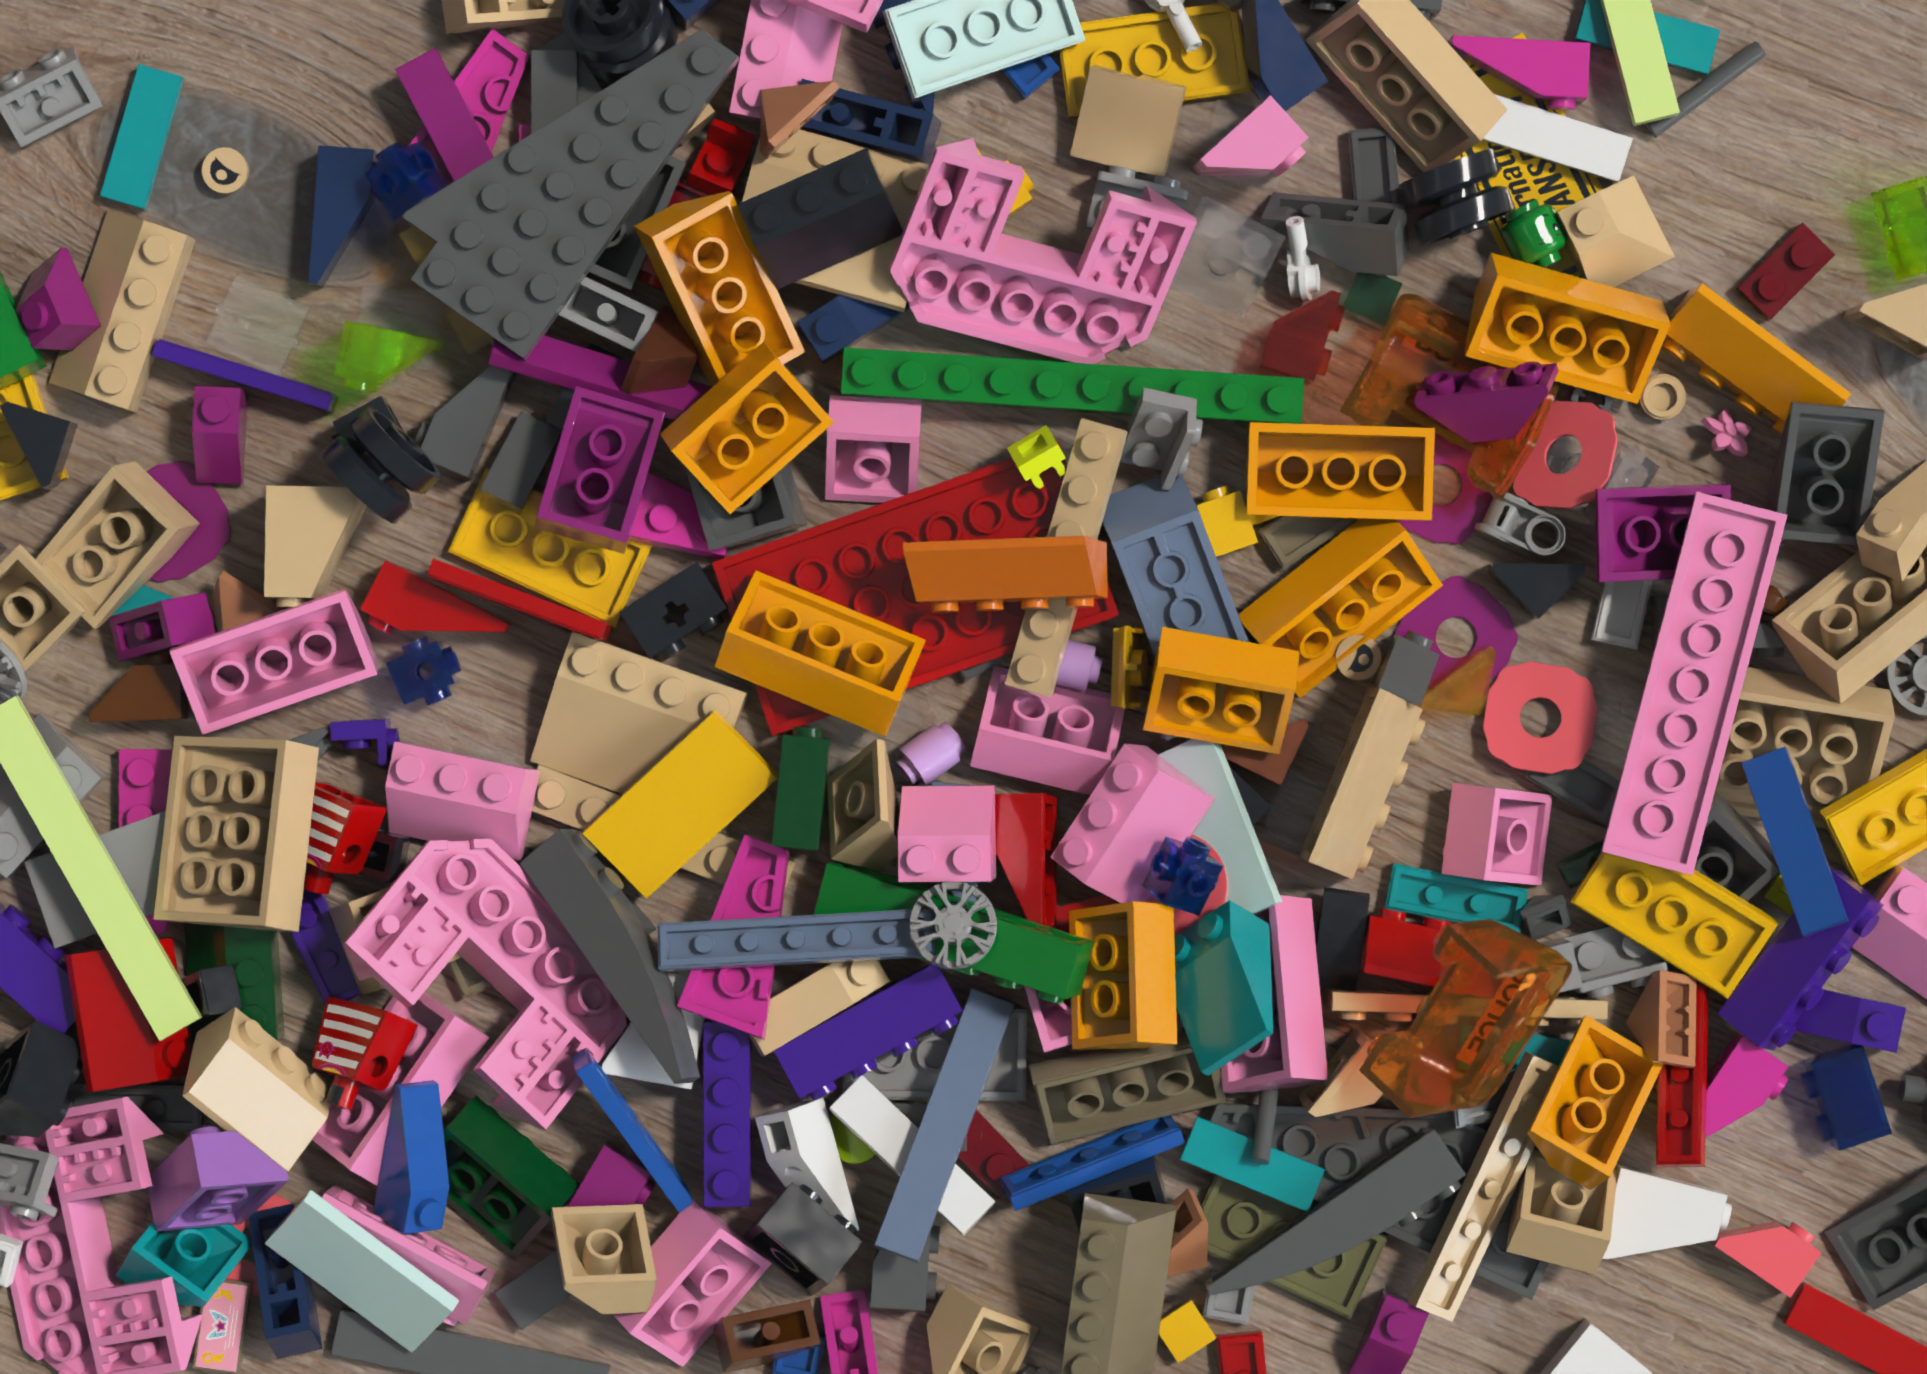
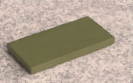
[1200,1174,1389,1319]

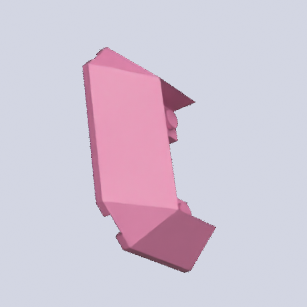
[889,138,1197,364]
[343,838,627,1130]
[0,1096,203,1374]

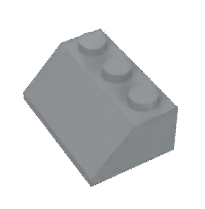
[0,712,108,878]

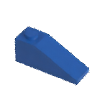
[374,1080,449,1235]

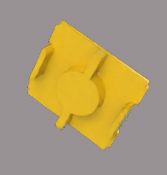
[1111,625,1152,710]

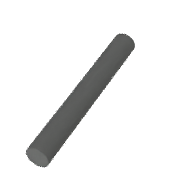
[1645,41,1766,138]
[1251,1089,1279,1165]

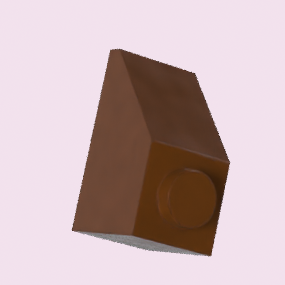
[89,655,189,722]
[713,1299,821,1373]

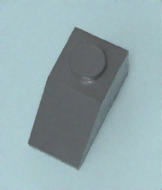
[1371,630,1440,706]

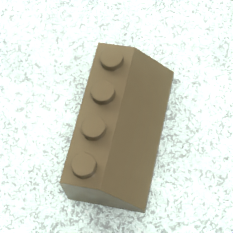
[1061,1193,1177,1374]

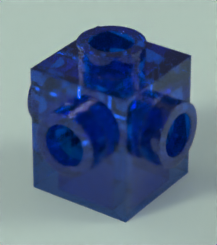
[364,142,448,221]
[386,636,462,706]
[1142,836,1223,915]

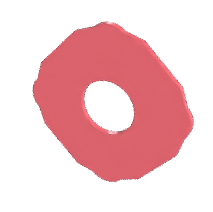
[1511,401,1618,509]
[1483,661,1598,775]

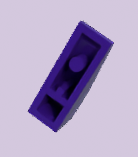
[1794,989,1906,1053]

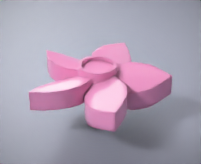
[1701,406,1752,457]

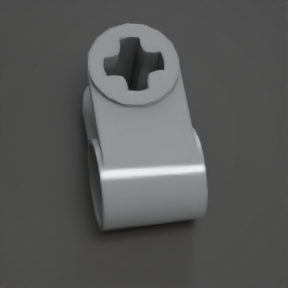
[1474,487,1566,557]

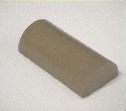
[1029,1027,1226,1145]

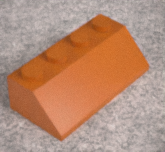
[903,536,1108,613]

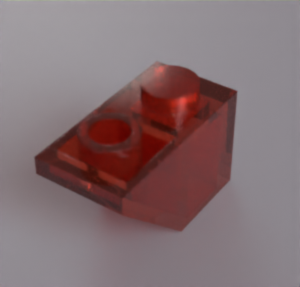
[1259,290,1345,384]

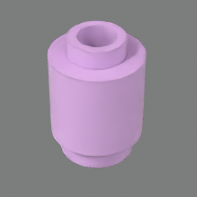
[1056,640,1103,691]
[896,722,966,786]

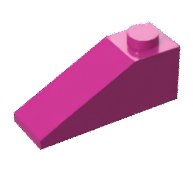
[1448,35,1591,110]
[1706,1033,1789,1137]
[820,1289,880,1374]

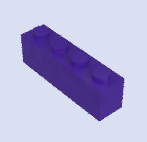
[1718,868,1884,1051]
[0,903,76,1035]
[774,963,963,1101]
[703,1019,752,1207]

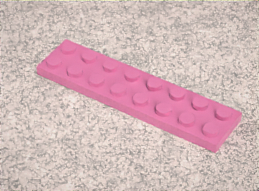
[1601,492,1788,875]

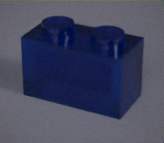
[1800,1044,1892,1151]

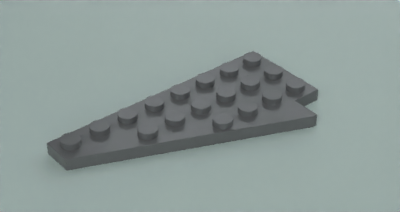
[402,30,740,361]
[1209,1103,1549,1300]

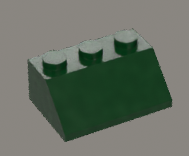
[184,923,285,1043]
[444,1095,580,1260]

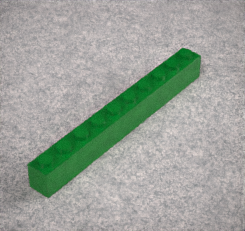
[841,347,1305,424]

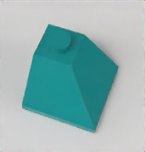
[116,1221,253,1307]

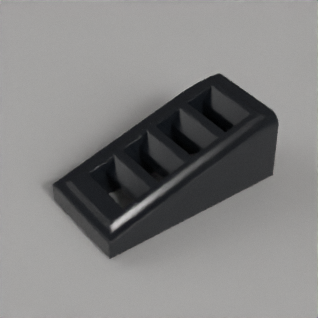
[181,965,242,1028]

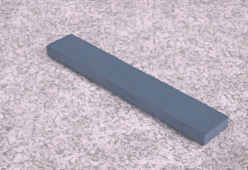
[657,909,937,972]
[875,989,1015,1263]

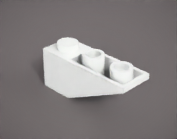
[755,1098,860,1231]

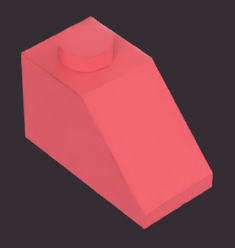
[1708,1221,1822,1298]

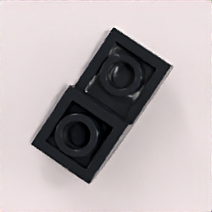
[1316,887,1370,991]

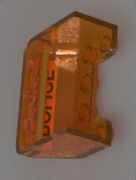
[1339,293,1560,499]
[1359,919,1572,1118]

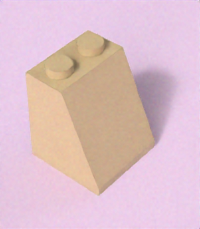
[264,485,366,608]

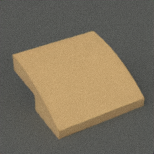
[1070,65,1186,176]

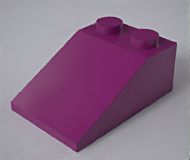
[535,386,665,554]
[1595,484,1731,582]

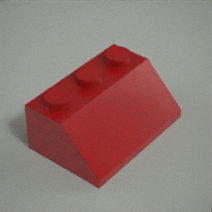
[1358,907,1506,998]
[65,937,191,1092]

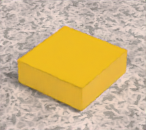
[1159,1298,1216,1364]

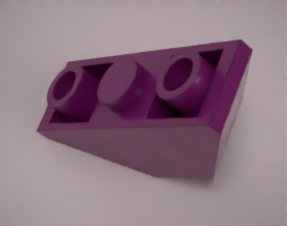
[1414,361,1558,443]

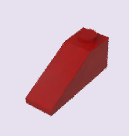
[360,560,512,635]
[995,793,1057,929]

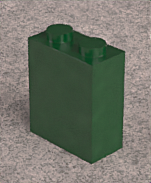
[772,726,831,850]

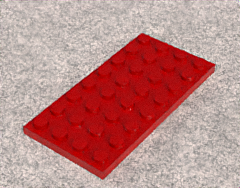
[712,442,1119,736]

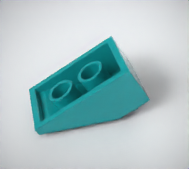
[1174,900,1273,1076]

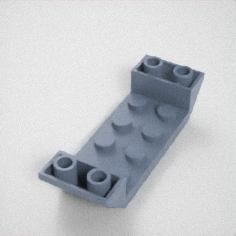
[1102,475,1249,746]

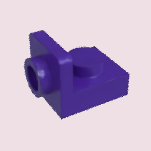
[330,718,400,766]

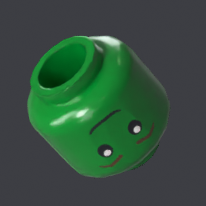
[1501,199,1568,268]

